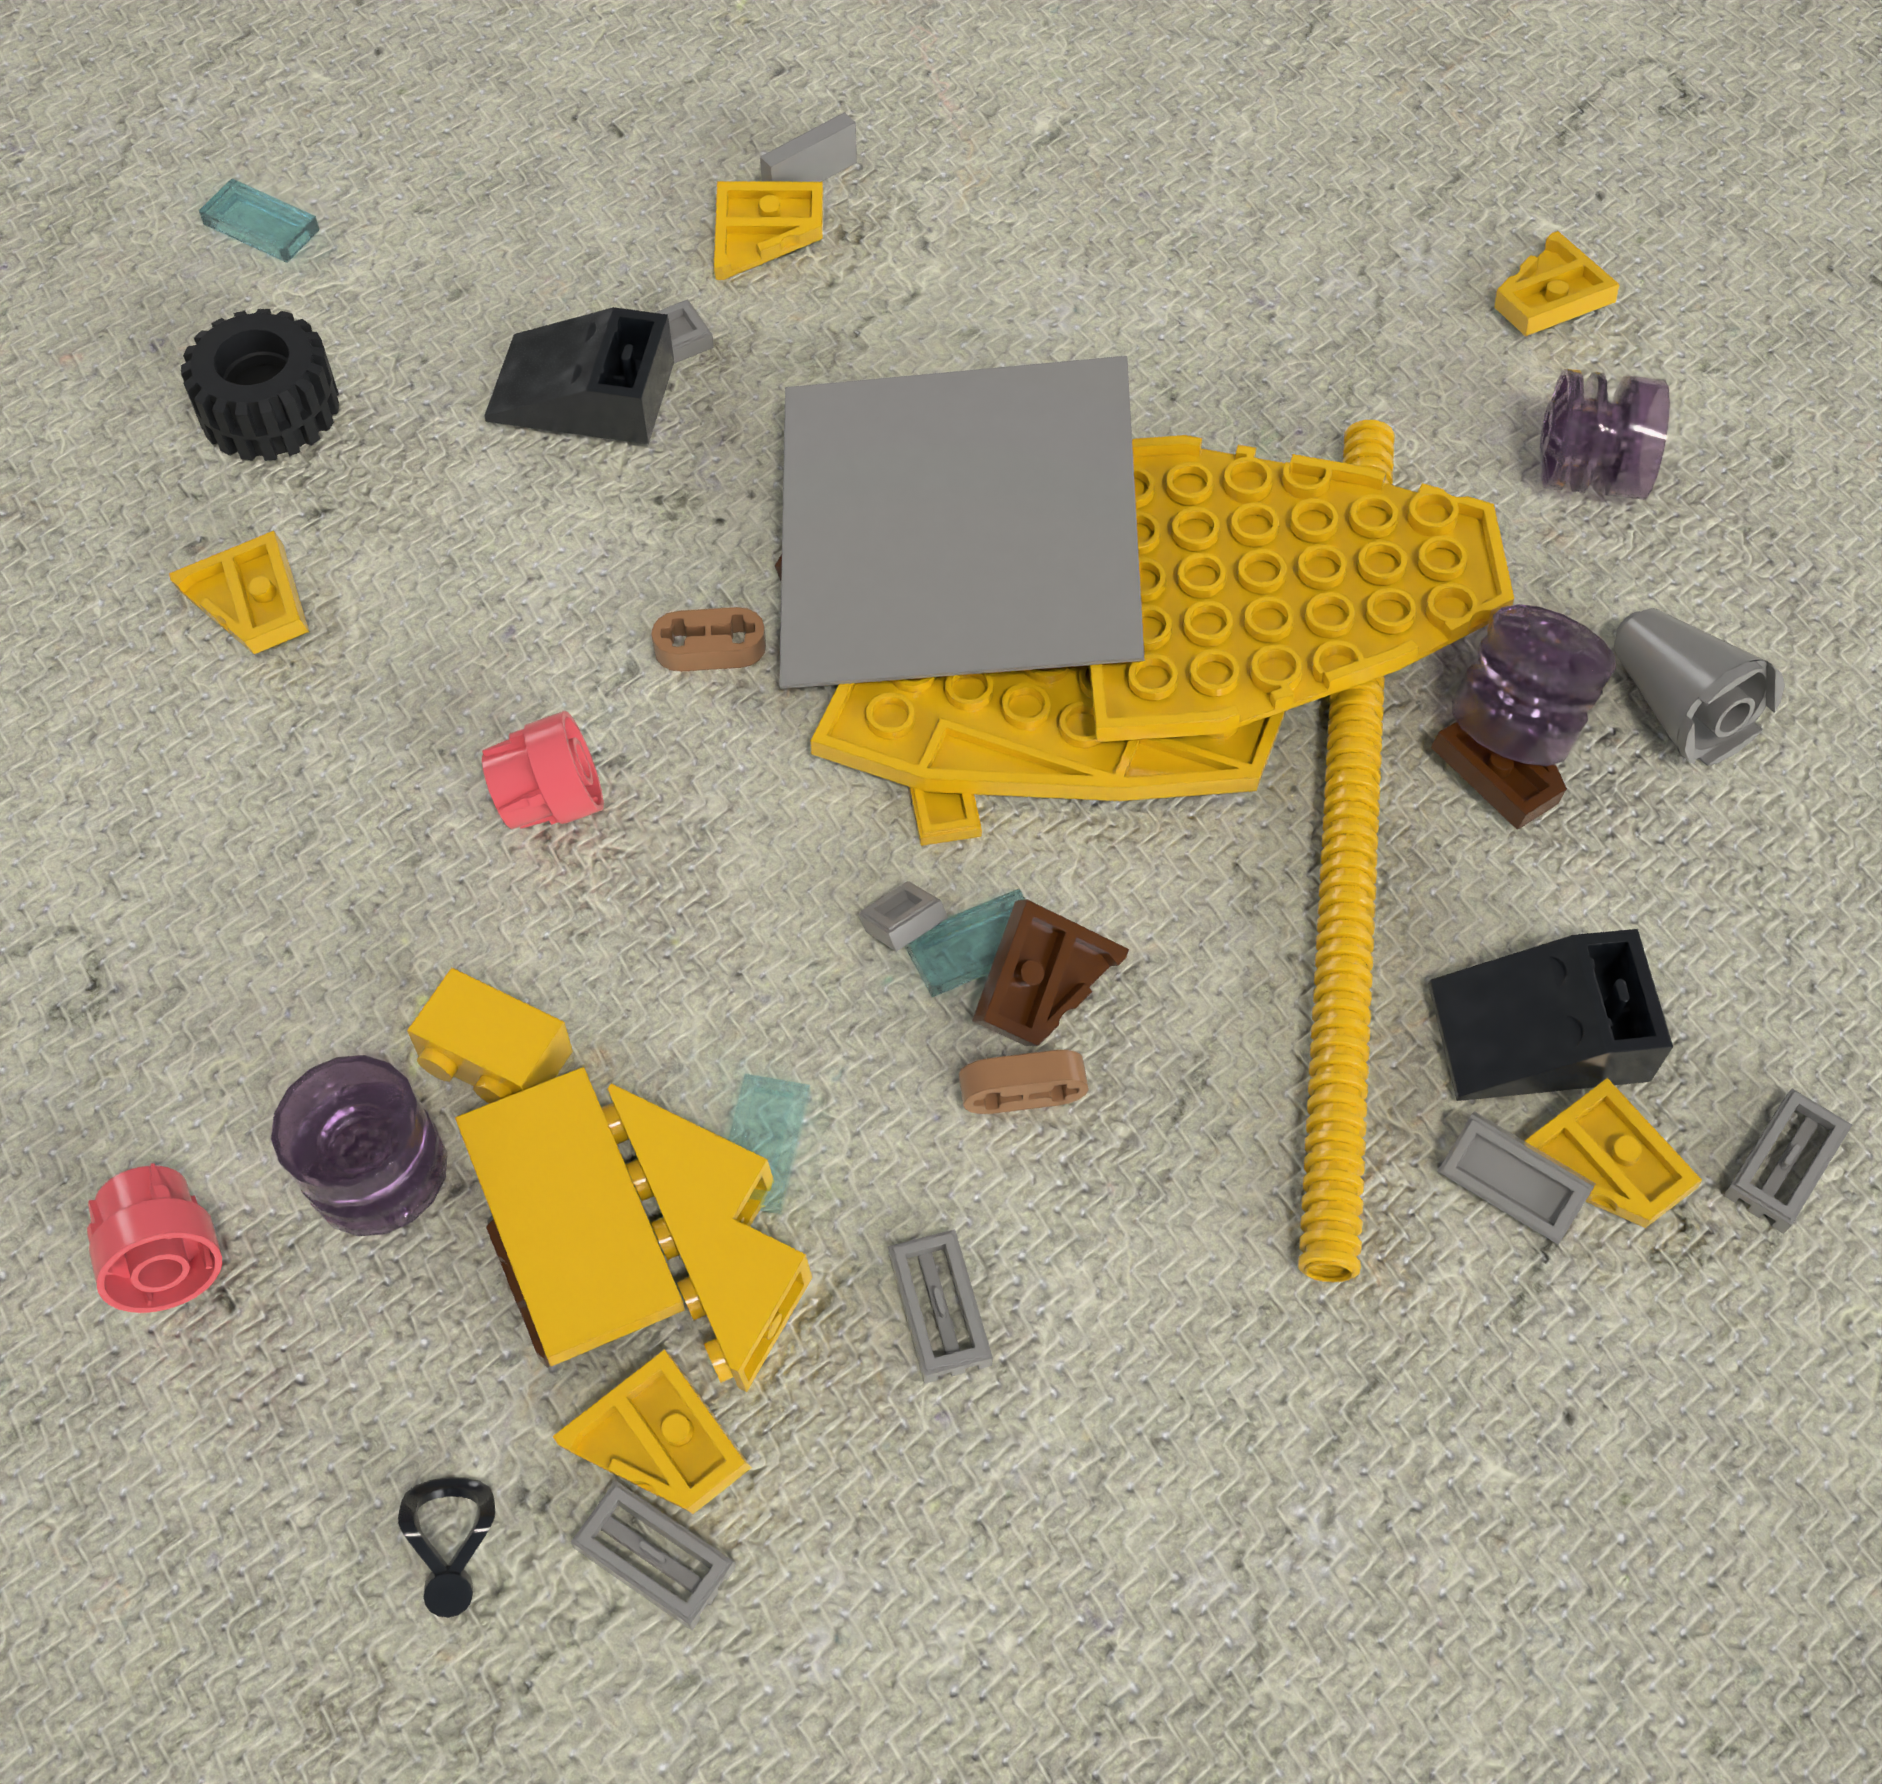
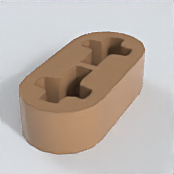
[651,607,766,672]
[959,1050,1089,1114]

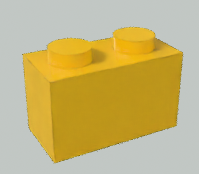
[407,967,573,1104]

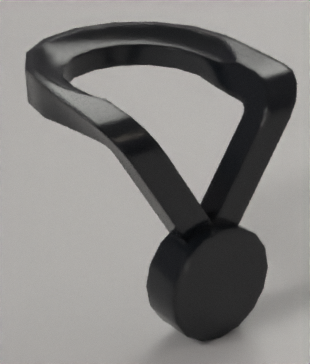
[398,1477,495,1618]

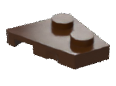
[1431,686,1567,830]
[972,899,1129,1046]

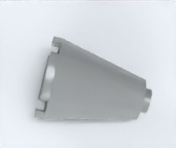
[1614,608,1785,766]

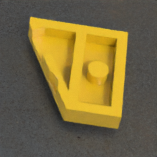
[714,181,824,280]
[1494,231,1619,336]
[169,530,309,654]
[1524,1078,1702,1228]
[552,1349,752,1514]

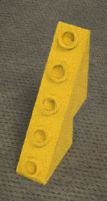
[601,1083,813,1392]

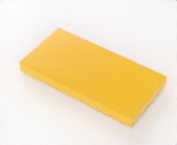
[455,1067,685,1367]

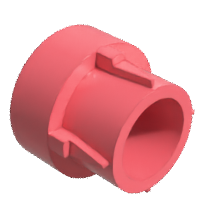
[482,711,604,829]
[87,1163,222,1313]

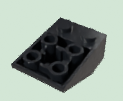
[484,307,674,445]
[1428,929,1673,1101]

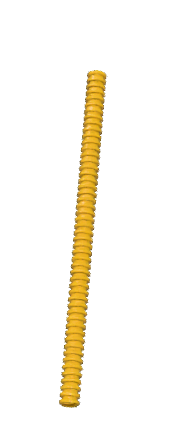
[1298,420,1395,1282]

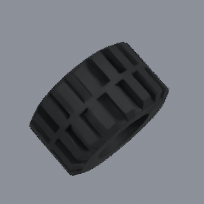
[181,309,339,461]

